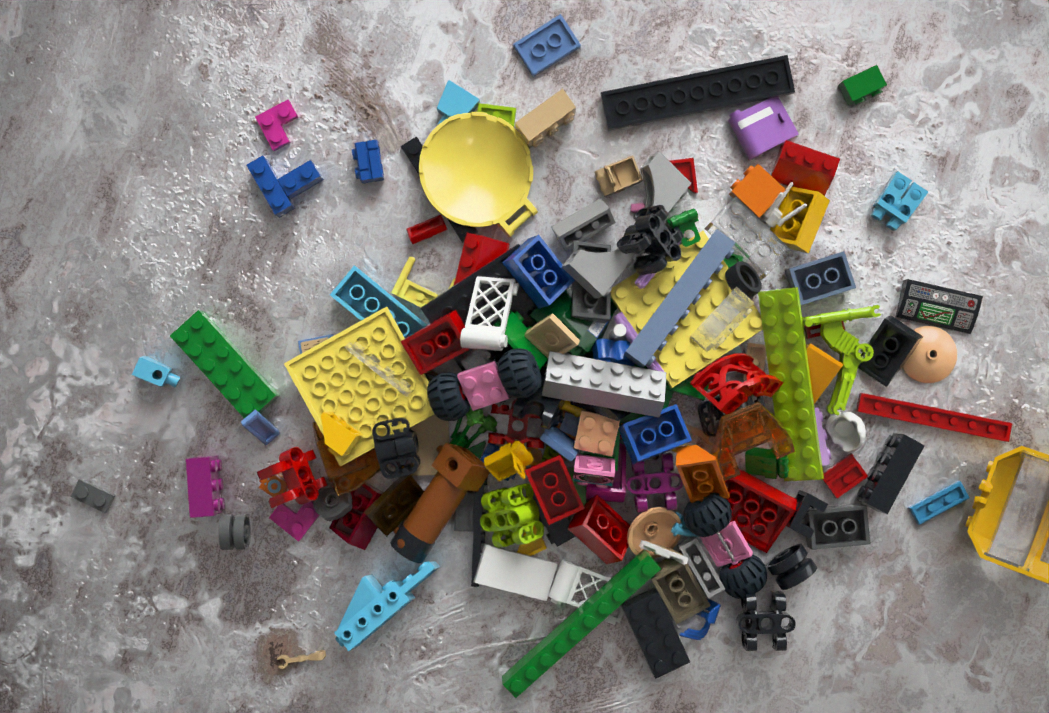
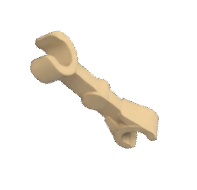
[685,423,718,446]
[277,650,326,669]

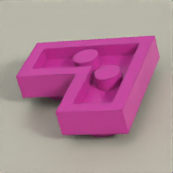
[255,99,298,151]
[269,502,319,541]

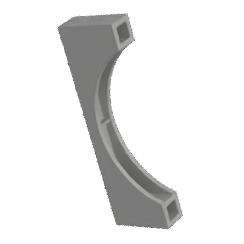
[562,151,691,298]

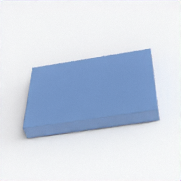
[513,14,581,77]

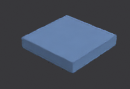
[540,426,579,462]

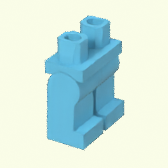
[871,171,928,231]

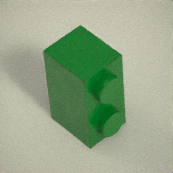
[838,65,887,106]

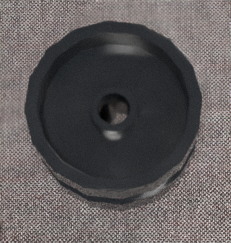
[766,543,817,590]

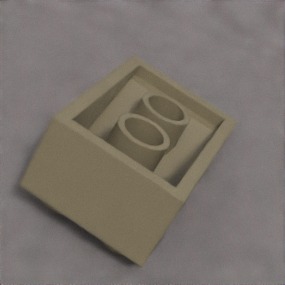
[651,551,710,624]

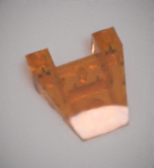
[710,402,795,481]

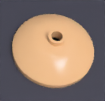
[902,326,957,383]
[627,507,681,558]

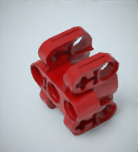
[488,399,544,449]
[257,447,327,508]

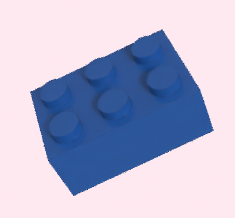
[503,235,575,308]
[618,404,692,465]

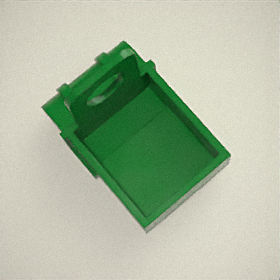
[664,208,701,247]
[745,441,789,479]

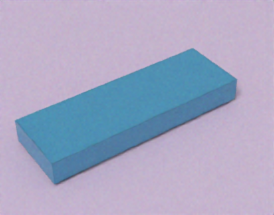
[908,481,969,525]

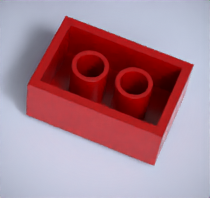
[524,454,585,525]

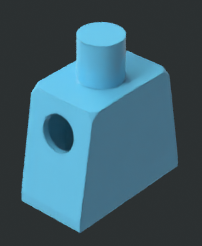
[437,80,480,125]
[132,356,181,387]

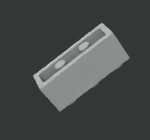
[551,198,616,251]
[677,536,725,599]

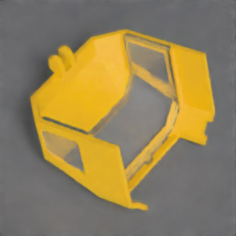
[965,446,1049,584]

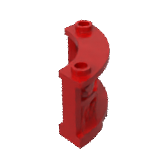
[690,353,783,416]

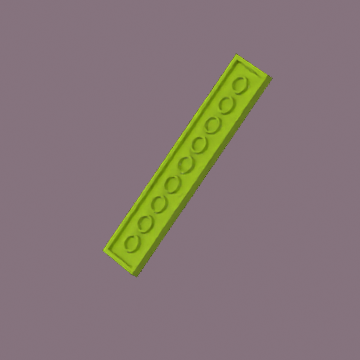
[758,287,824,482]

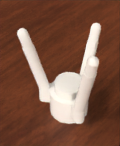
[762,182,807,227]

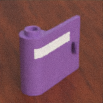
[728,97,799,161]

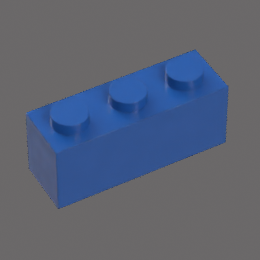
[247,155,296,218]

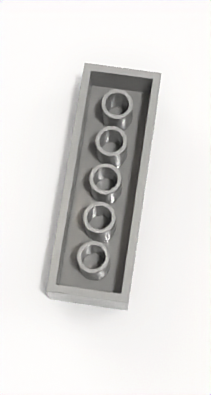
[542,351,667,417]

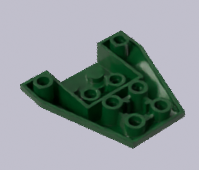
[529,286,612,359]

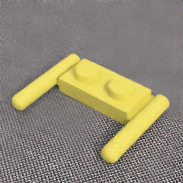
[391,256,455,307]

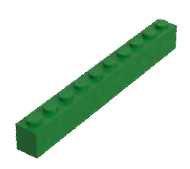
[502,549,661,698]

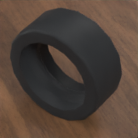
[725,261,762,300]

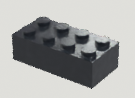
[857,433,925,515]
[621,588,690,679]

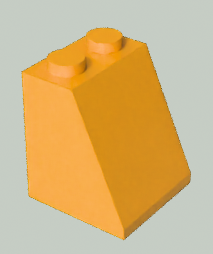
[806,343,844,404]

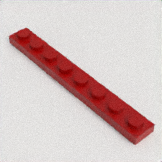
[856,393,1013,442]

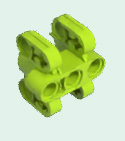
[480,483,544,548]

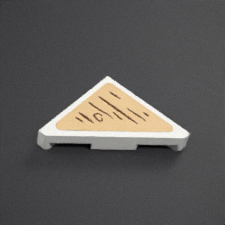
[639,540,689,565]

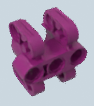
[626,452,684,513]

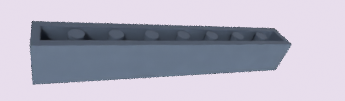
[623,229,736,368]

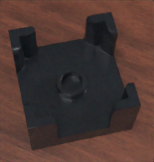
[786,490,828,538]

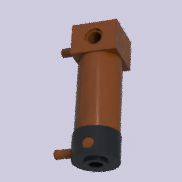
[390,443,490,564]

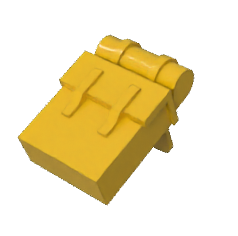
[484,441,534,482]

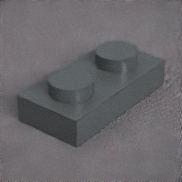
[70,479,115,513]

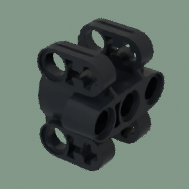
[617,205,684,275]
[697,395,768,438]
[372,417,421,479]
[736,591,796,651]

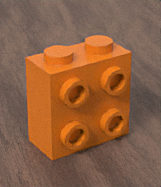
[729,164,786,220]

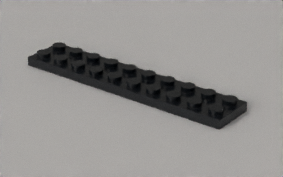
[600,55,795,131]

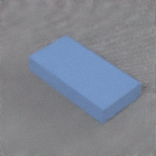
[241,409,280,446]

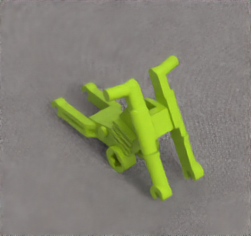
[802,305,881,415]

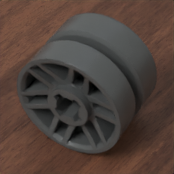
[218,514,251,550]

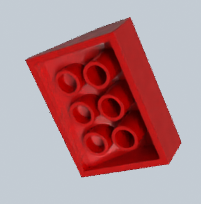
[722,463,797,553]

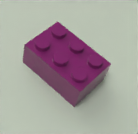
[186,455,225,518]

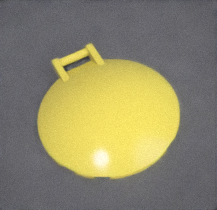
[419,112,538,237]

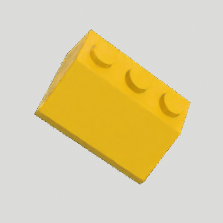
[767,187,830,253]
[321,412,363,457]

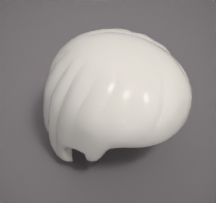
[826,412,866,452]

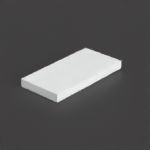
[474,544,557,601]

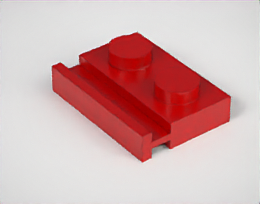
[823,453,868,498]

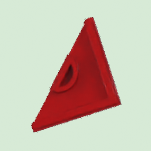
[670,158,698,194]

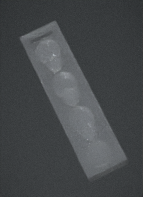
[344,342,413,397]

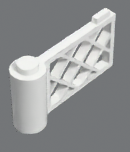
[460,277,519,351]
[548,559,629,625]

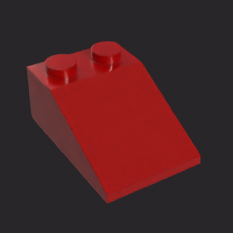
[401,310,470,375]

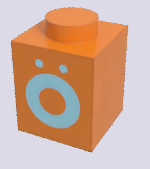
[259,474,288,497]

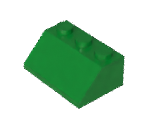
[493,310,548,370]

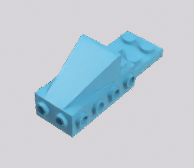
[334,561,440,651]

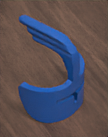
[679,598,721,640]

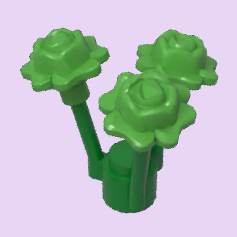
[449,406,498,448]

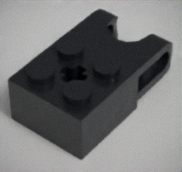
[512,366,566,430]

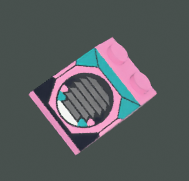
[573,454,615,488]

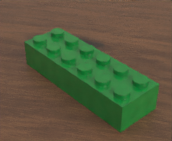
[170,310,280,418]

